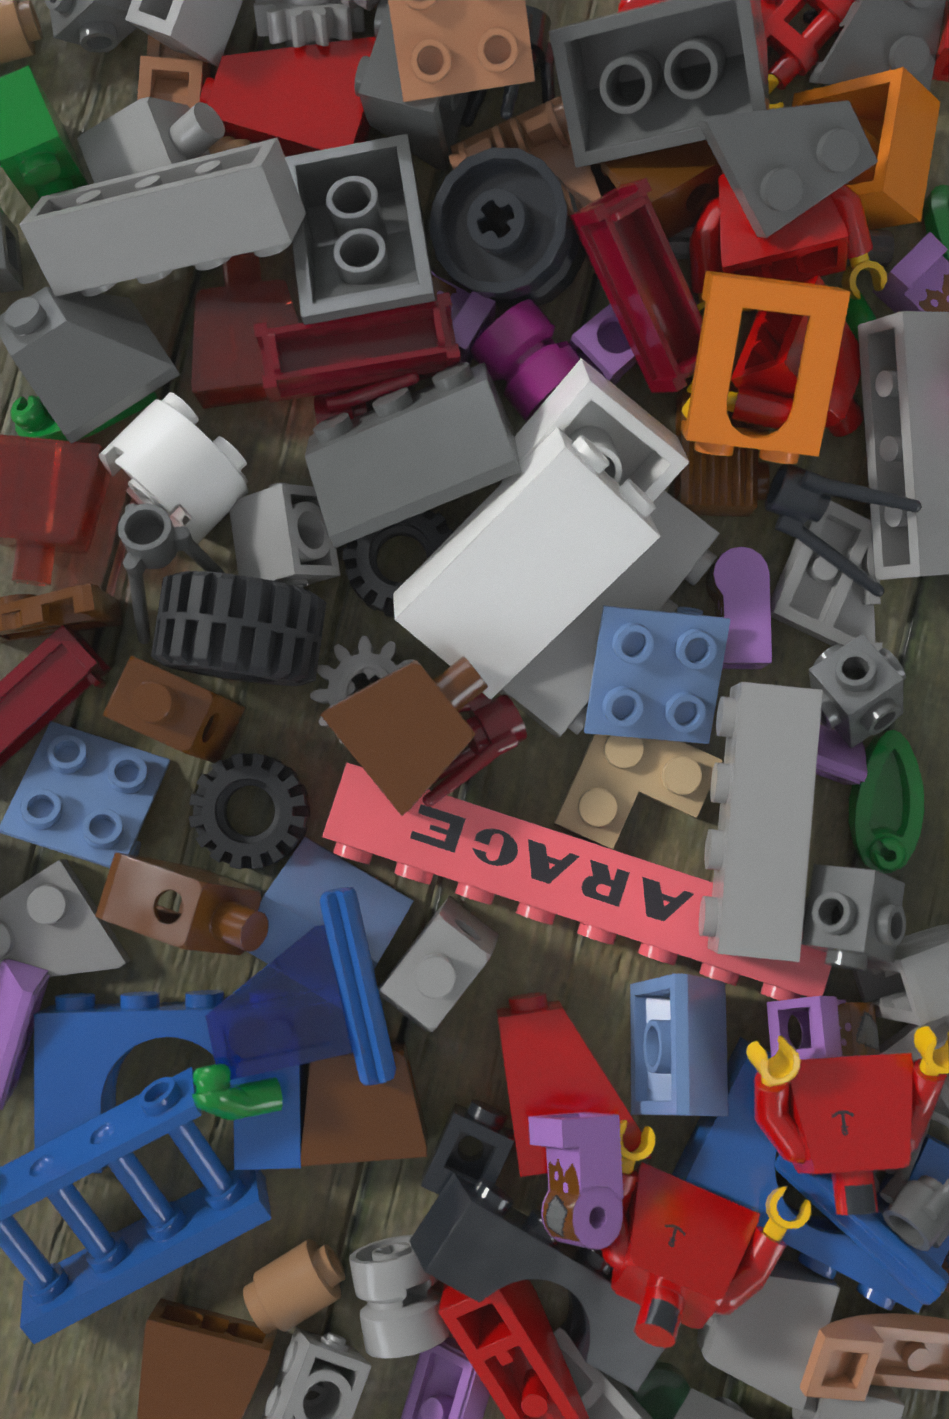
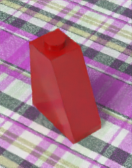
[200,37,377,157]
[496,992,651,1177]

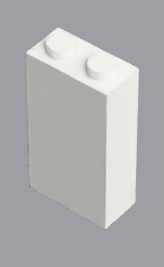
[393,427,661,699]

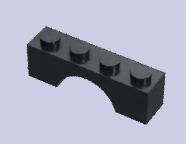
[409,1173,681,1391]

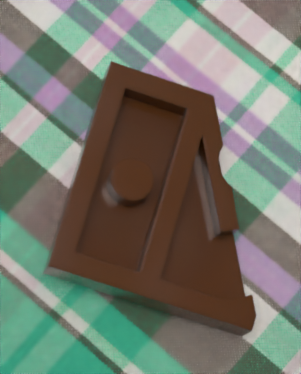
[0,583,123,643]

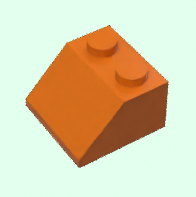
[792,67,940,230]

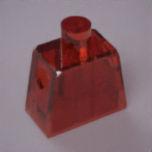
[191,252,299,409]
[0,434,112,586]

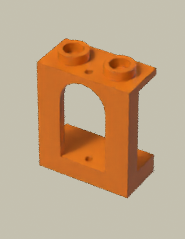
[680,271,851,464]

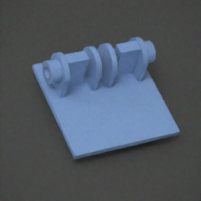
[584,605,731,744]
[0,722,170,868]

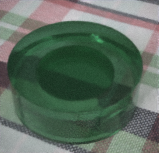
[627,1361,691,1419]

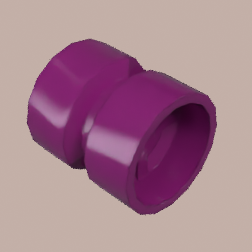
[470,299,581,422]

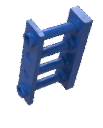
[0,1067,272,1344]

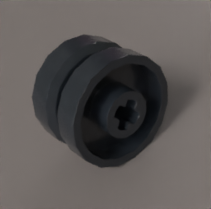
[429,148,586,309]

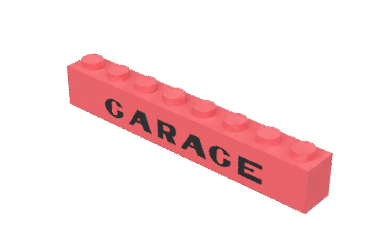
[322,763,832,1001]

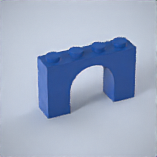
[34,989,307,1173]
[672,1036,949,1313]

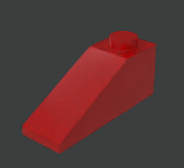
[438,1280,589,1419]

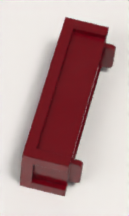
[570,178,703,393]
[253,292,461,403]
[0,625,112,768]

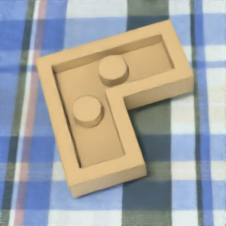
[554,734,723,849]

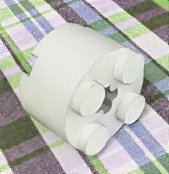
[99,392,248,544]

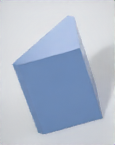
[247,837,414,1008]
[630,973,728,1116]

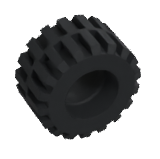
[151,571,326,686]

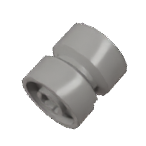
[349,1235,449,1359]

